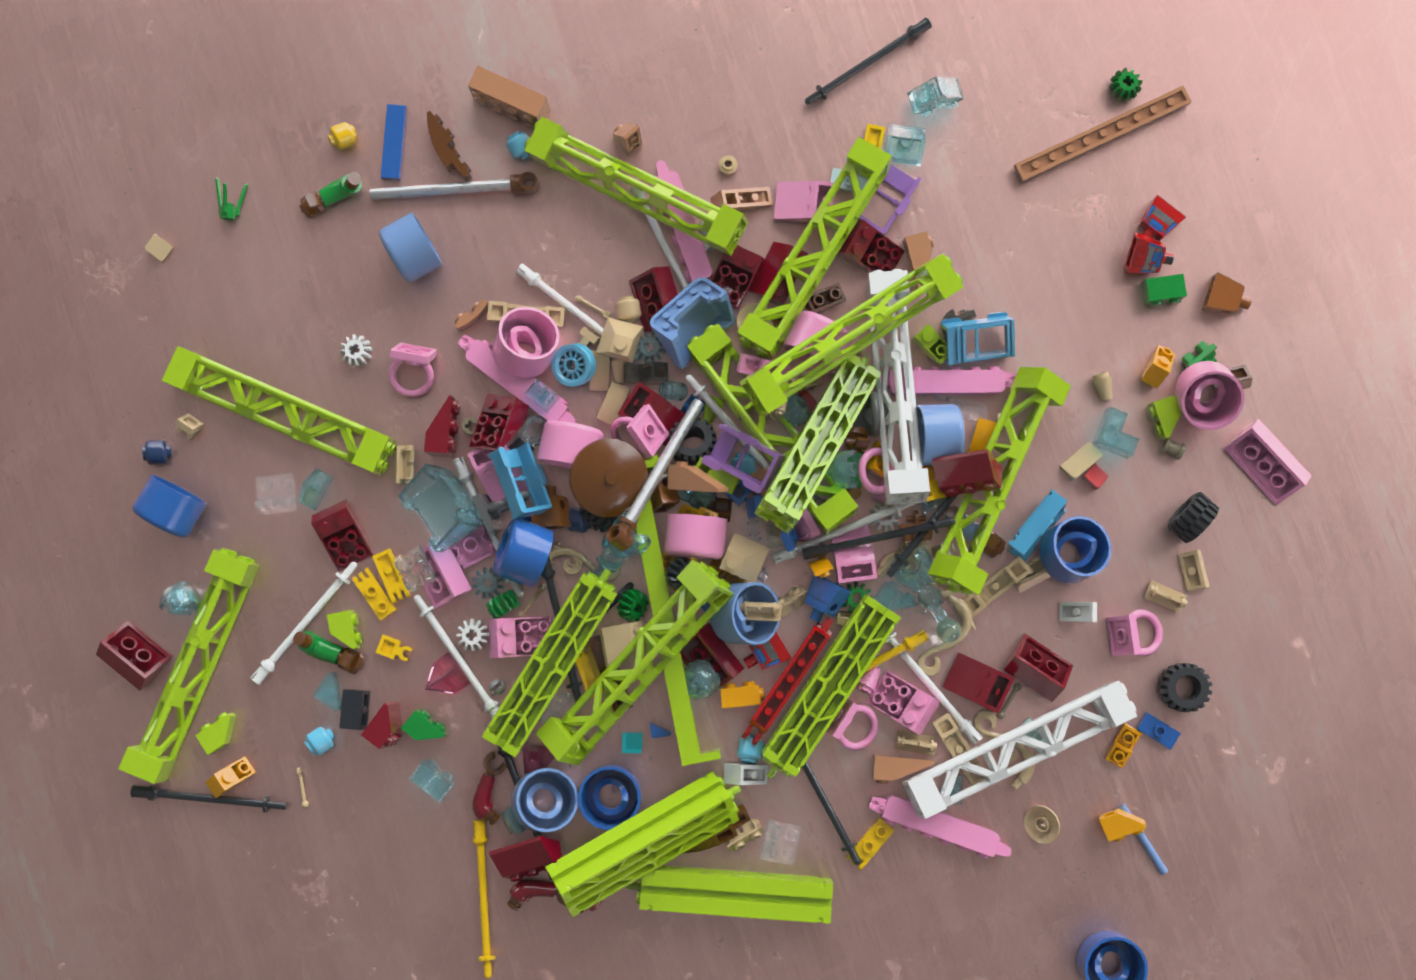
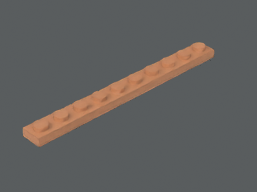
[1014,85,1192,182]

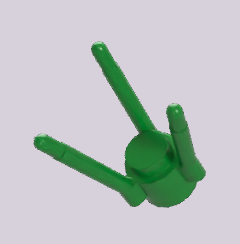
[215,178,248,220]

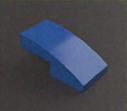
[745,495,762,519]

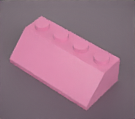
[1224,419,1311,505]

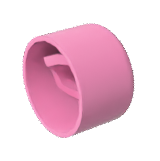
[493,307,559,378]
[782,311,853,374]
[1175,361,1244,430]
[537,420,604,469]
[664,514,728,560]

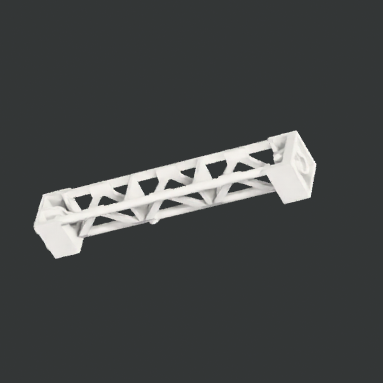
[866,269,930,505]
[902,681,1137,819]

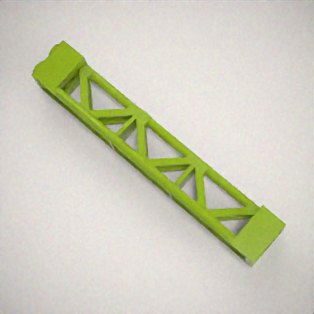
[524,116,749,256]
[737,137,892,360]
[739,253,964,416]
[687,323,859,535]
[161,346,396,476]
[928,367,1071,596]
[118,548,260,784]
[536,560,734,766]

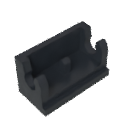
[339,689,371,730]

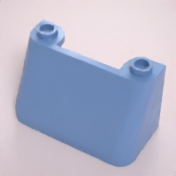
[650,277,736,369]

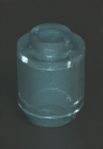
[659,380,688,401]
[501,807,526,836]

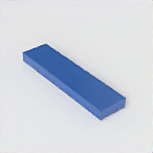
[381,104,407,180]

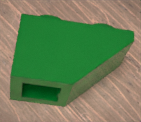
[401,709,448,740]

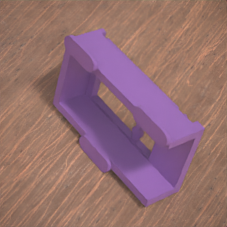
[858,160,922,235]
[702,424,785,493]

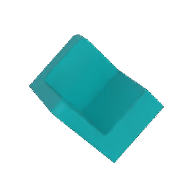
[622,732,643,754]

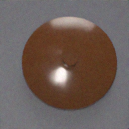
[569,439,648,517]

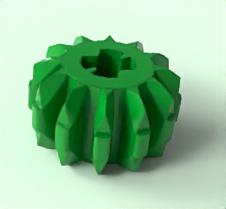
[1109,68,1143,101]
[842,582,873,613]
[616,588,649,622]
[486,590,520,619]

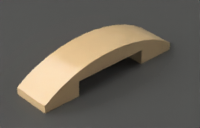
[487,301,565,327]
[963,556,1032,618]
[932,712,986,786]

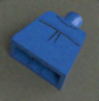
[805,575,851,623]

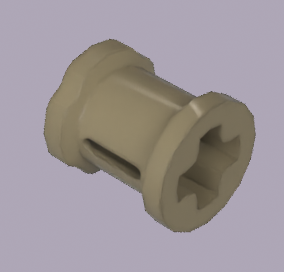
[462,417,478,436]
[1160,437,1186,460]

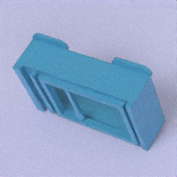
[941,312,1015,366]
[488,443,552,520]
[1007,489,1067,562]

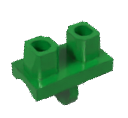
[1182,341,1217,368]

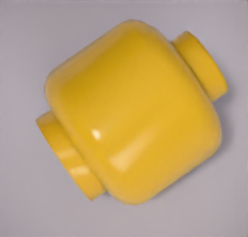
[328,122,358,150]

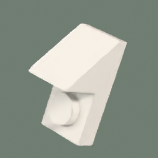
[1059,602,1097,622]

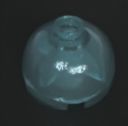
[827,450,860,489]
[159,581,200,615]
[684,659,720,700]

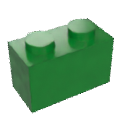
[1141,274,1187,307]

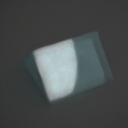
[885,123,926,166]

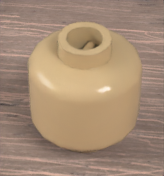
[615,296,641,324]

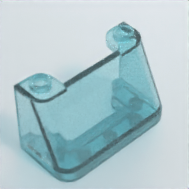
[398,464,483,552]

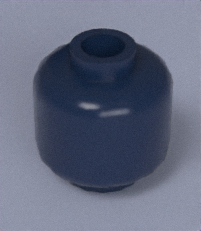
[142,440,171,465]
[567,507,592,533]

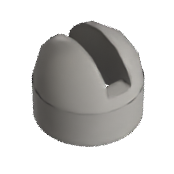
[489,679,506,695]

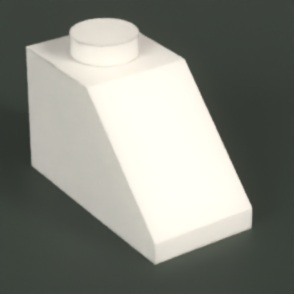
[724,763,768,785]

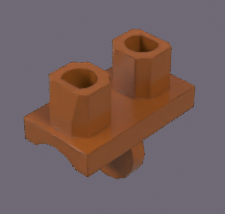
[898,510,933,541]

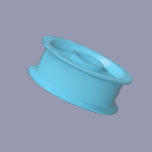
[551,343,596,387]

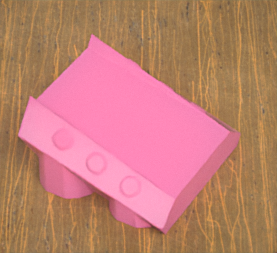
[794,508,820,542]
[444,516,496,569]

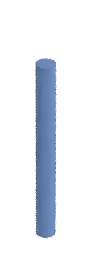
[1118,804,1168,875]

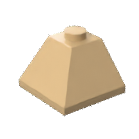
[596,317,644,363]
[719,532,770,582]
[599,621,645,667]

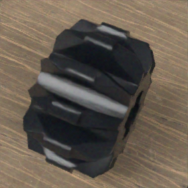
[664,556,691,590]

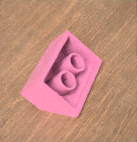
[409,538,471,610]

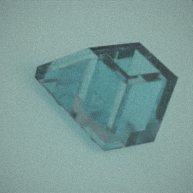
[873,581,918,611]

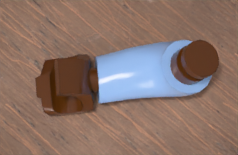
[945,506,1006,558]

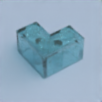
[907,76,964,116]
[1092,407,1140,459]

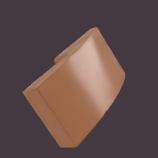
[454,299,489,332]

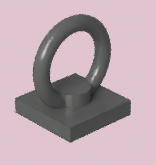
[853,391,890,437]
[472,491,530,532]

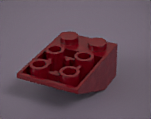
[837,220,905,274]
[710,245,764,309]
[618,382,685,447]
[469,393,530,451]
[424,395,461,457]
[311,499,373,571]
[942,652,1015,714]

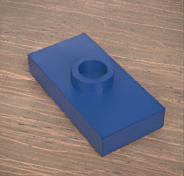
[780,527,799,552]
[1136,712,1181,750]

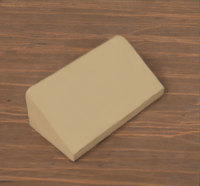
[1060,442,1103,481]
[1178,550,1209,592]
[1014,556,1051,593]

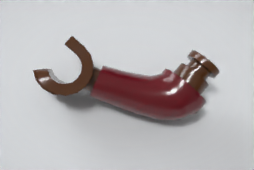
[472,751,507,826]
[507,879,566,911]

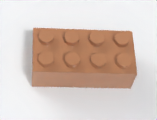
[468,66,550,128]

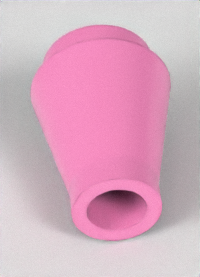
[857,667,881,695]

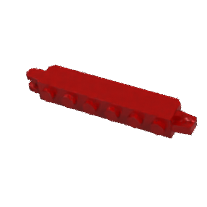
[741,617,834,746]

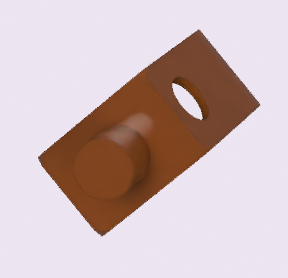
[1201,272,1252,315]
[650,467,680,513]
[531,485,572,530]

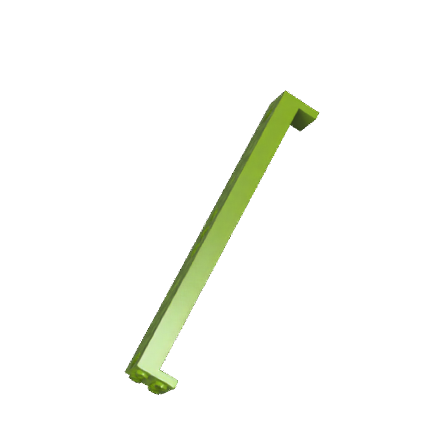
[635,455,721,766]

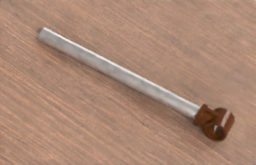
[370,171,540,200]
[606,399,704,552]

